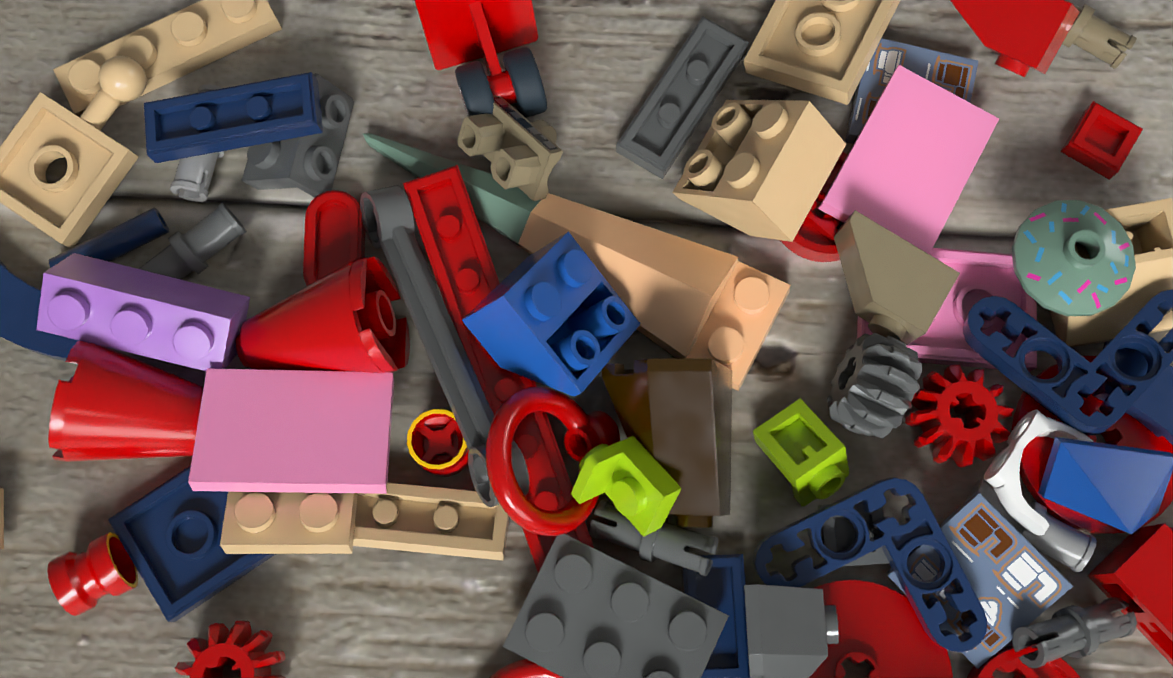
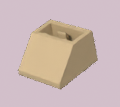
[672,100,846,242]
[1050,198,1173,348]

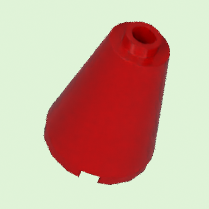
[236,256,410,373]
[48,341,204,462]

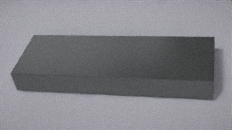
[616,16,749,179]

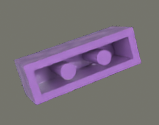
[36,253,250,371]

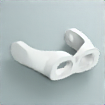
[984,410,1094,535]

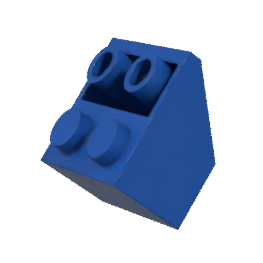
[462,231,640,397]

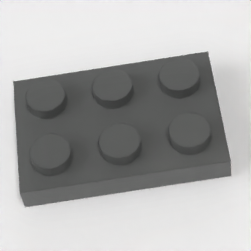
[503,534,729,678]

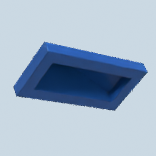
[1038,437,1173,534]

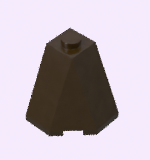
[602,359,732,528]

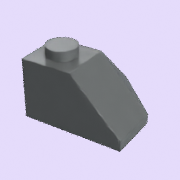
[744,584,839,678]

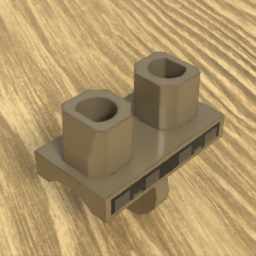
[457,95,563,201]

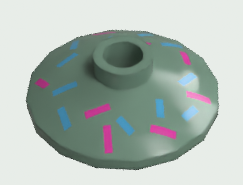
[1011,200,1136,316]

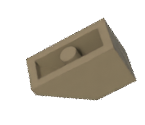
[834,210,960,345]

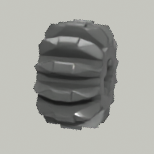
[827,333,922,439]

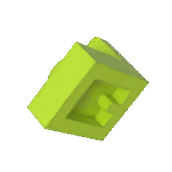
[752,398,849,507]
[571,436,682,537]

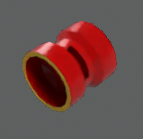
[407,409,469,477]
[47,532,138,616]

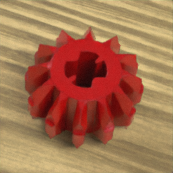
[905,364,1014,468]
[174,620,286,678]

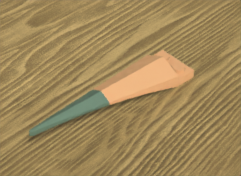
[363,133,791,391]

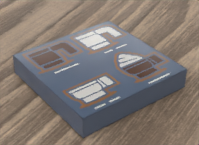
[845,38,978,144]
[887,490,1073,669]

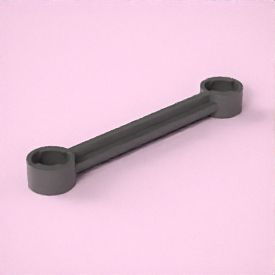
[360,185,529,507]

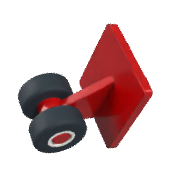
[414,0,547,118]

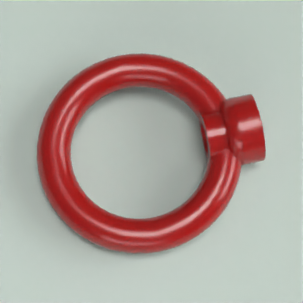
[486,387,620,536]

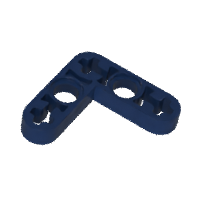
[963,289,1173,435]
[753,478,987,652]

